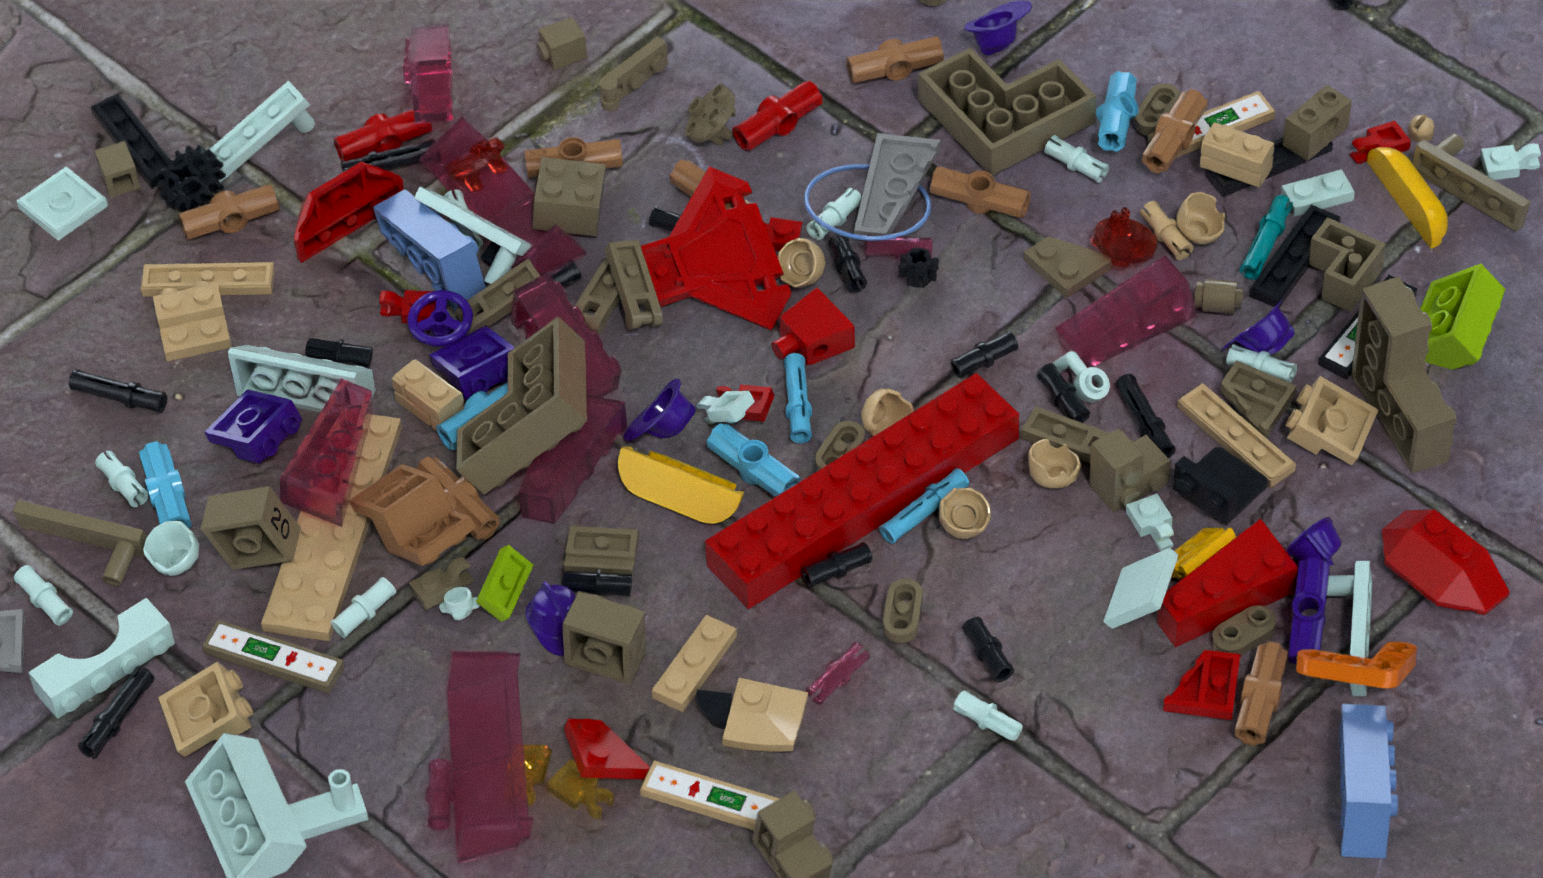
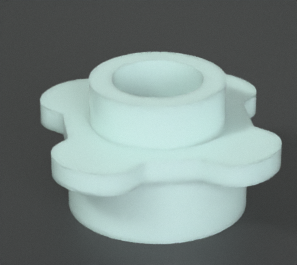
[439,587,480,620]

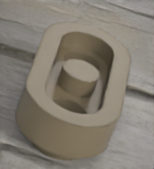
[1135,83,1181,136]
[815,421,865,471]
[883,578,923,643]
[1212,605,1276,656]

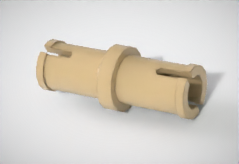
[1140,201,1194,260]

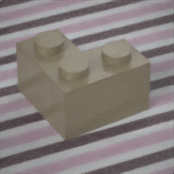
[1309,217,1386,312]
[1089,428,1171,513]
[752,790,833,878]

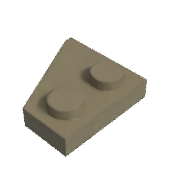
[1024,236,1115,298]
[1220,361,1297,438]

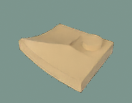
[722,678,808,752]

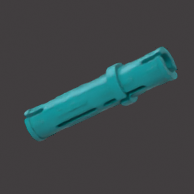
[1239,195,1293,280]

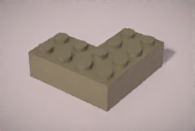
[918,47,1096,175]
[1351,276,1457,474]
[456,317,587,495]

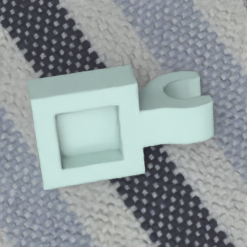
[1481,144,1541,180]
[696,391,755,424]
[1126,494,1174,551]

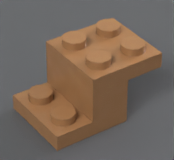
[349,464,476,566]

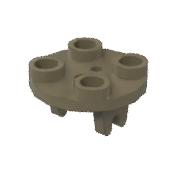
[684,83,736,145]

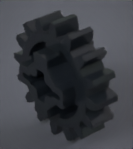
[157,145,226,213]

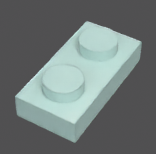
[1281,169,1355,217]

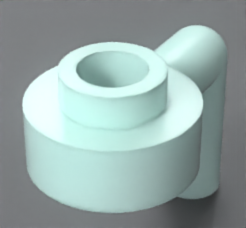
[1053,351,1110,403]

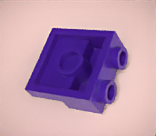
[429,325,515,399]
[204,389,303,464]

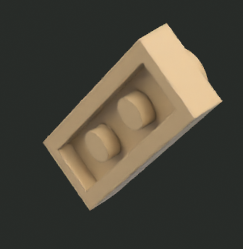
[652,615,737,712]

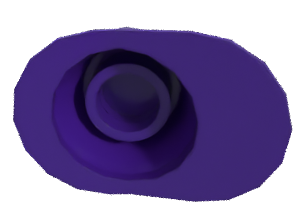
[964,0,1032,55]
[1221,300,1295,355]
[623,378,696,441]
[1286,517,1342,566]
[525,581,576,656]

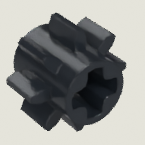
[898,248,939,288]

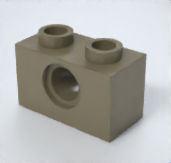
[1283,85,1352,161]

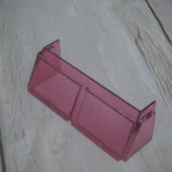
[419,117,587,277]
[446,651,533,863]

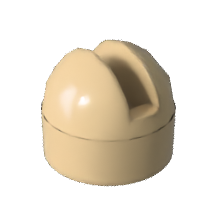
[1408,114,1435,143]

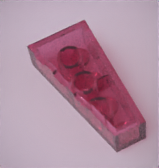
[403,24,453,124]
[1055,255,1198,368]
[511,272,622,405]
[279,378,372,527]
[519,394,627,524]

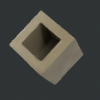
[536,17,587,71]
[94,141,140,198]

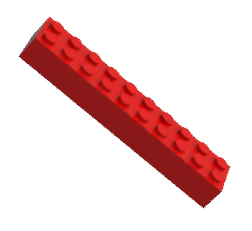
[705,373,1019,610]

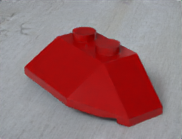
[294,161,404,263]
[1381,509,1510,615]

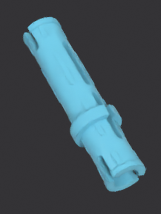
[784,353,813,443]
[879,468,969,544]

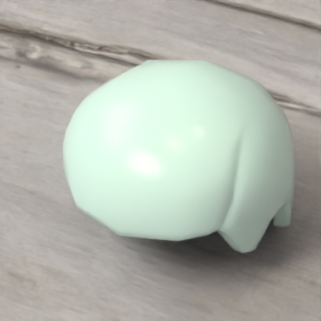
[143,521,199,576]

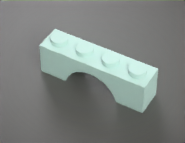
[28,598,175,719]

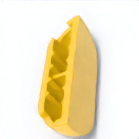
[1367,147,1448,249]
[618,447,744,524]

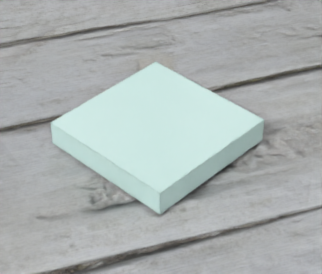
[17,167,108,241]
[1103,548,1178,629]

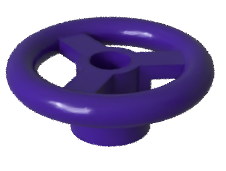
[407,290,473,346]

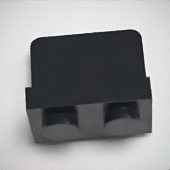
[1173,447,1268,525]

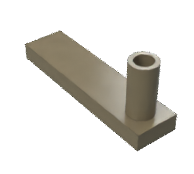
[1412,134,1531,232]
[13,500,147,587]

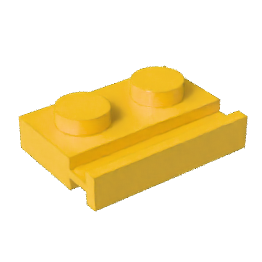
[1171,528,1237,580]

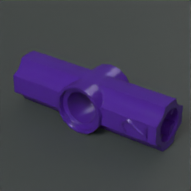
[1288,558,1330,665]

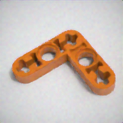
[1296,641,1417,688]

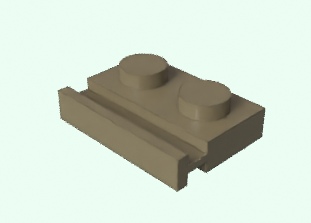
[563,526,639,578]

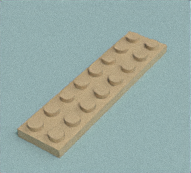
[261,410,402,641]

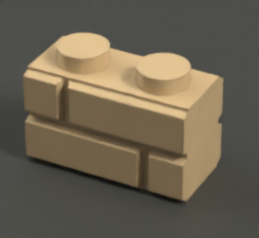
[1200,123,1274,187]
[392,359,464,431]

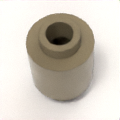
[1194,279,1243,315]

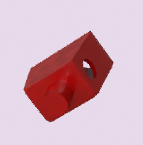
[771,287,855,365]

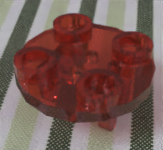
[445,136,508,193]
[1091,207,1158,268]

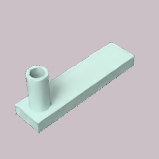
[206,80,315,183]
[414,187,536,284]
[1327,561,1372,696]
[288,769,368,840]

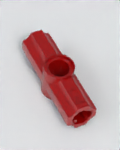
[732,80,823,151]
[333,106,432,161]

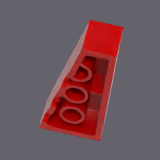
[1157,518,1298,648]

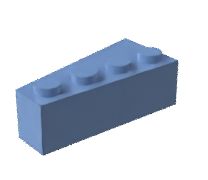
[373,189,486,311]
[1339,704,1398,859]

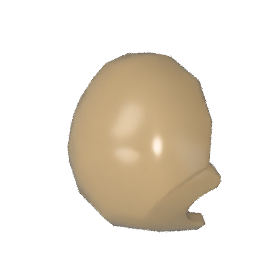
[1176,192,1225,245]
[778,238,826,288]
[861,388,913,437]
[1028,439,1081,489]
[939,488,991,539]

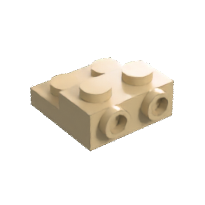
[153,281,232,361]
[1285,376,1378,466]
[158,661,253,757]

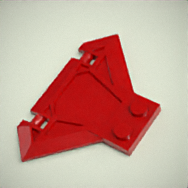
[641,166,792,331]

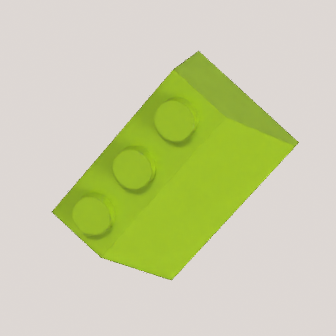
[1420,263,1506,370]

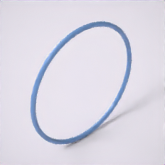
[804,164,931,241]

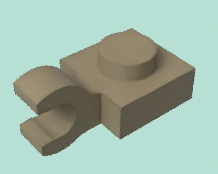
[408,557,474,610]

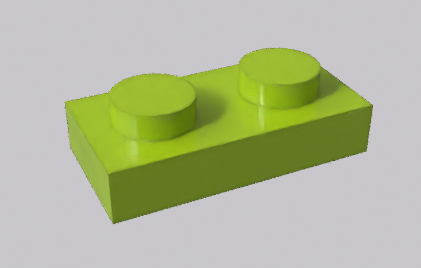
[476,545,534,622]

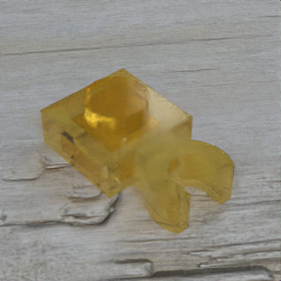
[505,745,552,806]
[547,759,614,819]

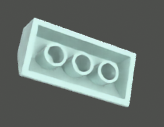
[228,345,376,415]
[185,733,307,878]

